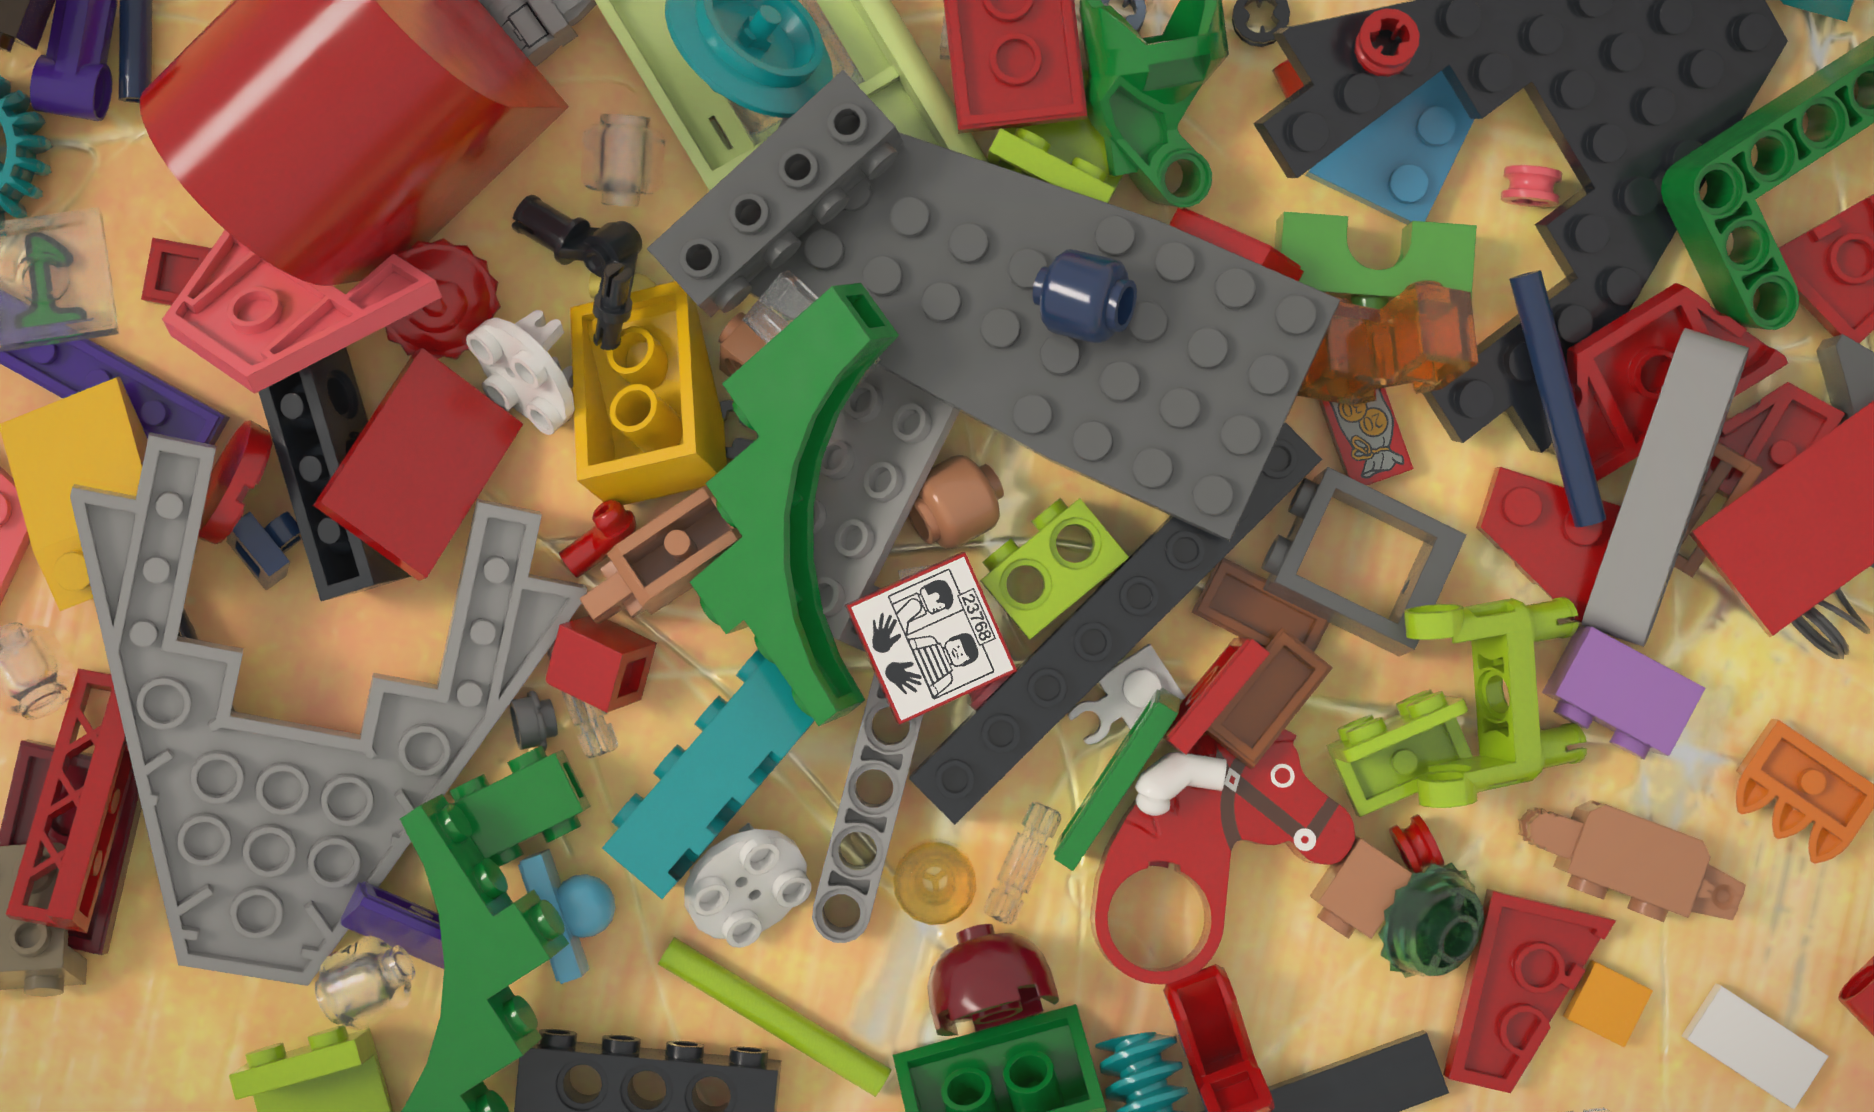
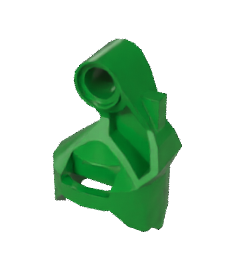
[1079,0,1229,207]

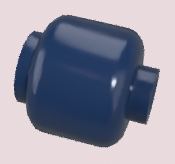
[1032,249,1137,343]

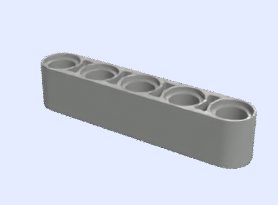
[1582,328,1749,647]
[812,673,924,943]

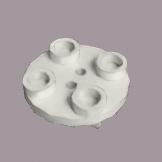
[466,310,575,435]
[684,822,811,948]

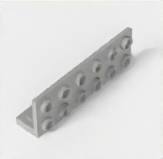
[814,363,960,652]

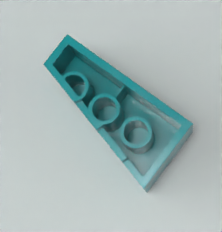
[602,649,814,899]

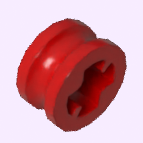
[1355,8,1420,77]
[1389,814,1444,880]

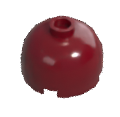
[927,924,1059,1036]

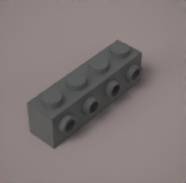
[647,70,903,317]

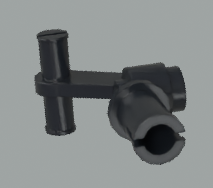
[512,194,642,350]

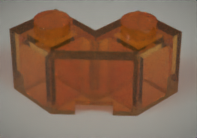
[1297,280,1479,405]

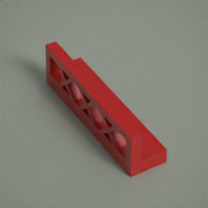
[6,668,133,933]

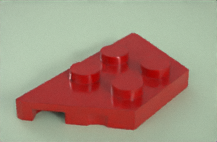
[1567,283,1789,482]

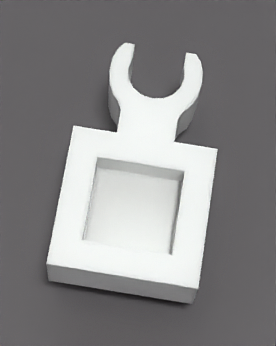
[1068,644,1186,744]

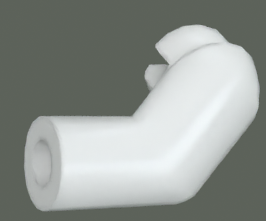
[1135,752,1227,816]

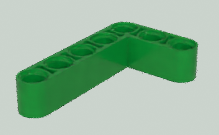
[1661,36,1874,330]

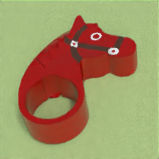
[1090,729,1355,985]

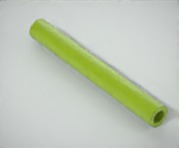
[658,937,892,1097]

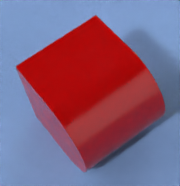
[139,0,569,286]

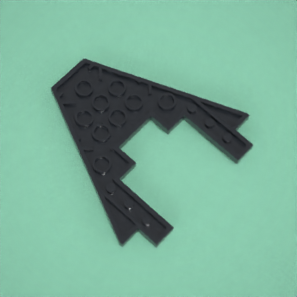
[1253,0,1788,453]

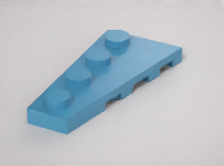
[1305,70,1474,225]

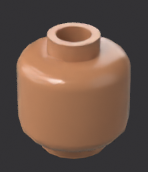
[908,455,1004,549]

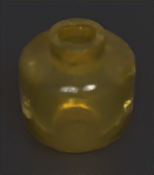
[893,838,977,925]

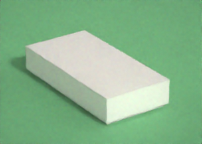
[1682,983,1829,1109]

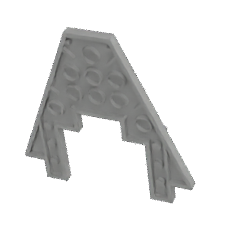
[70,432,587,986]

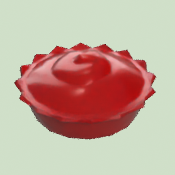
[385,238,501,360]

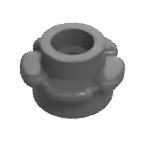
[510,690,558,751]

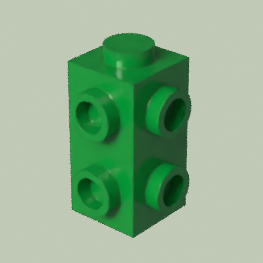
[450,745,591,867]

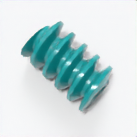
[1095,1032,1189,1112]

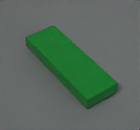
[1053,688,1181,871]

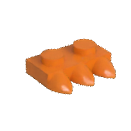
[1736,719,1874,864]

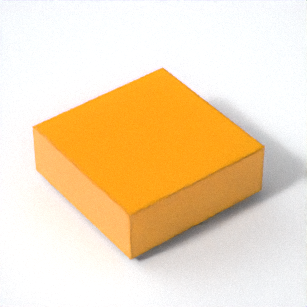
[1563,959,1653,1048]

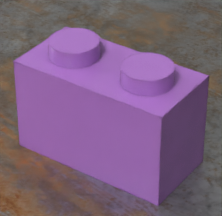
[1542,626,1706,760]

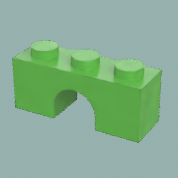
[1274,212,1477,318]

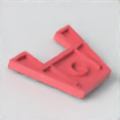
[162,230,442,394]

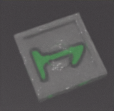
[0,207,119,352]

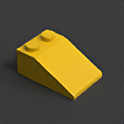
[570,281,726,505]
[0,376,197,611]

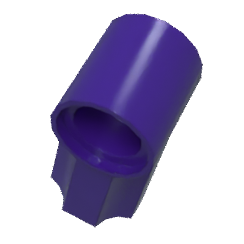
[30,0,118,121]

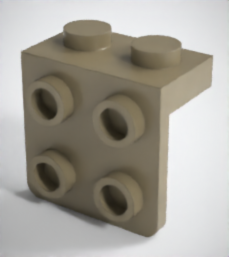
[0,843,87,997]

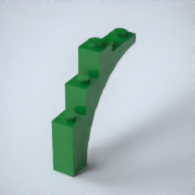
[690,283,899,726]
[400,794,569,1112]

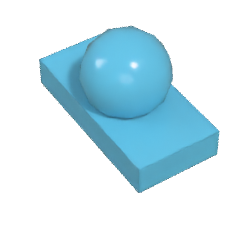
[518,849,616,984]

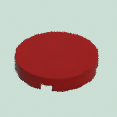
[198,420,273,544]

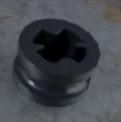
[1232,0,1290,47]

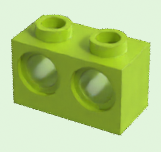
[980,497,1129,640]

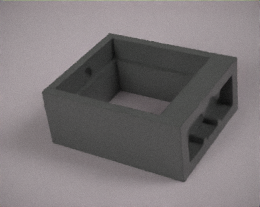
[1261,467,1467,657]

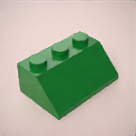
[893,1004,1107,1112]

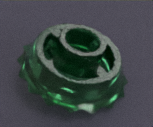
[1378,862,1484,978]

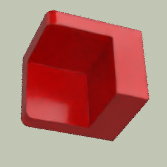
[546,615,657,713]

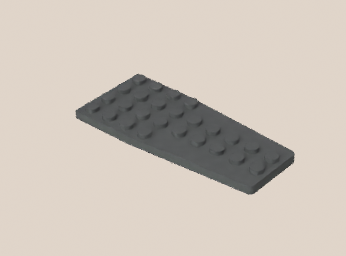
[749,118,1340,542]

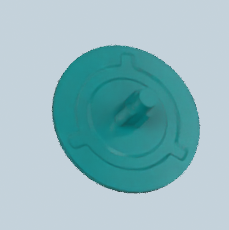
[665,0,833,118]

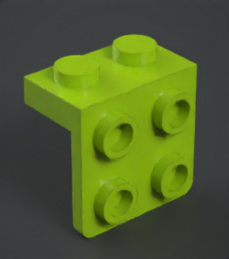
[1326,689,1473,817]
[229,1025,393,1112]

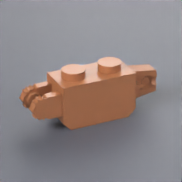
[579,485,742,624]
[1518,800,1746,922]

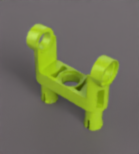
[1404,597,1587,808]

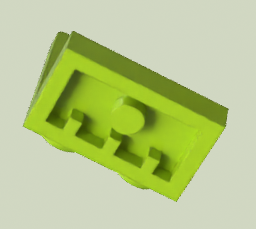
[987,68,1123,203]

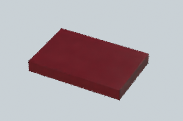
[0,739,142,955]

